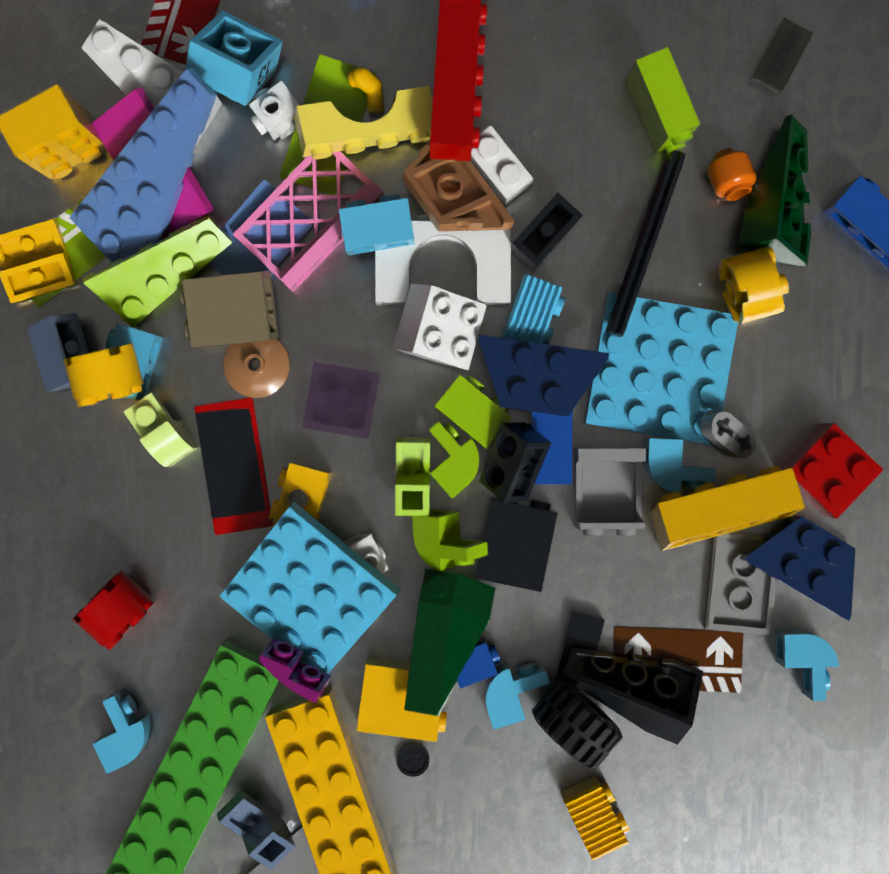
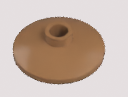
[223,339,290,398]

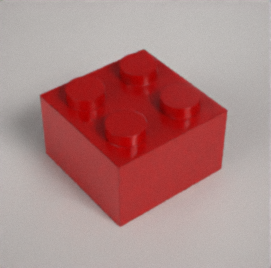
[780,423,884,519]

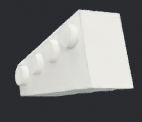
[81,19,222,145]

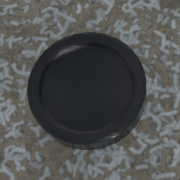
[396,742,430,777]

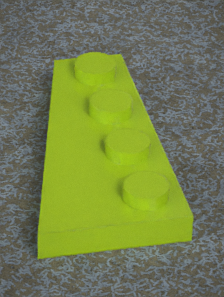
[83,214,232,328]

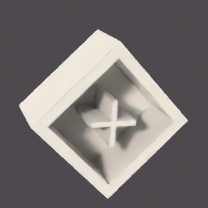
[392,283,487,370]

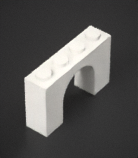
[375,215,511,306]

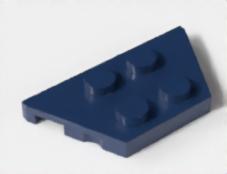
[478,334,609,417]
[740,515,856,621]

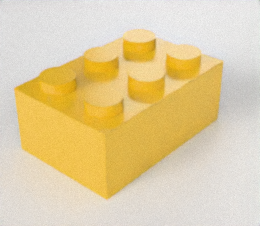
[0,84,106,179]

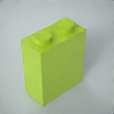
[625,47,700,154]

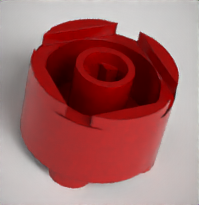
[72,569,154,650]

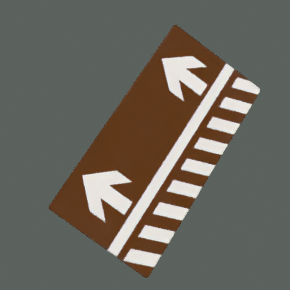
[613,627,744,693]

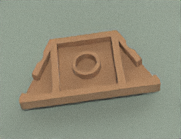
[402,143,514,231]

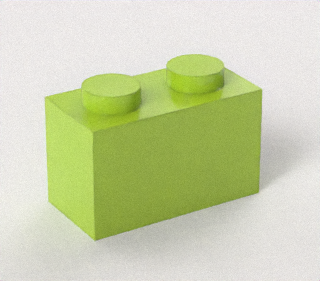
[434,375,512,449]

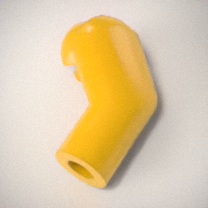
[348,67,384,114]

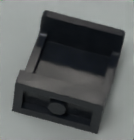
[474,497,558,592]

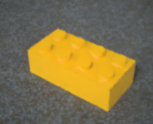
[650,465,805,551]

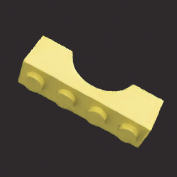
[294,86,433,159]

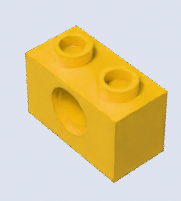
[269,462,332,528]

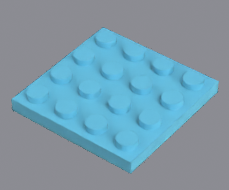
[584,292,738,446]
[219,502,401,674]

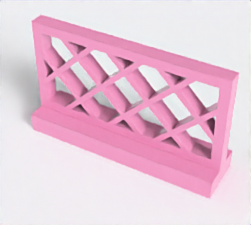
[233,151,384,293]

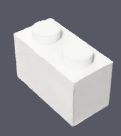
[471,126,533,207]

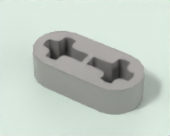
[701,410,756,459]

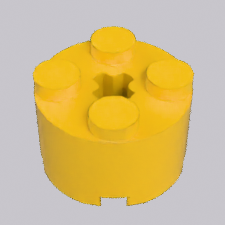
[719,247,789,324]
[63,343,144,407]

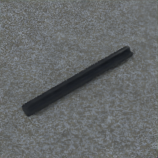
[606,150,686,337]

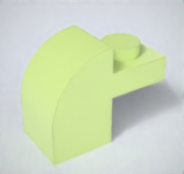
[124,392,198,467]

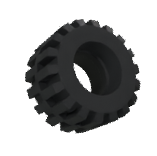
[532,679,623,769]

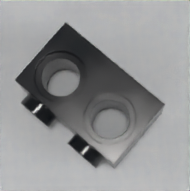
[479,422,552,503]

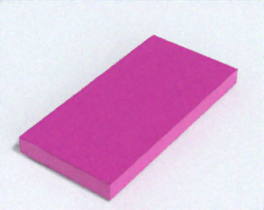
[91,87,214,240]

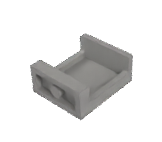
[574,448,646,536]

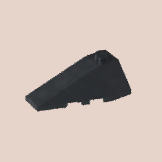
[562,647,703,745]

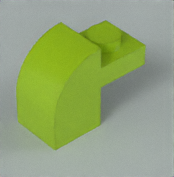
[429,422,479,499]
[395,437,430,516]
[412,509,488,571]

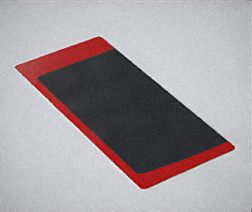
[194,397,273,535]

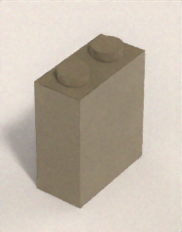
[180,271,279,348]

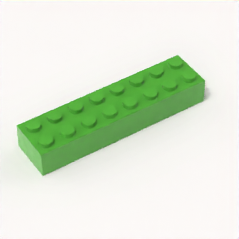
[106,638,280,874]

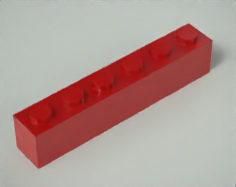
[430,0,487,161]

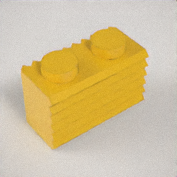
[561,775,630,861]

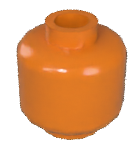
[707,148,756,201]

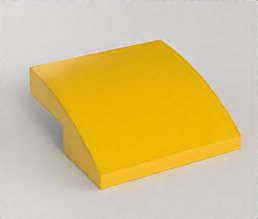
[0,218,76,304]

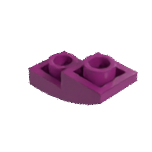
[259,638,331,703]

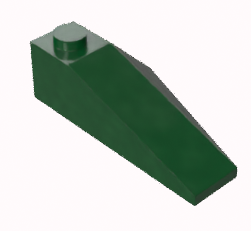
[738,115,811,266]
[404,569,496,717]

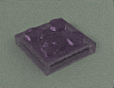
[302,362,380,439]

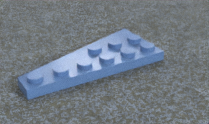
[69,68,217,262]

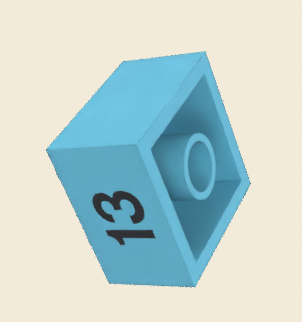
[185,10,283,106]

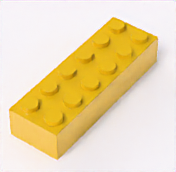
[265,687,398,874]

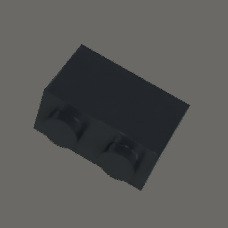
[511,193,583,271]

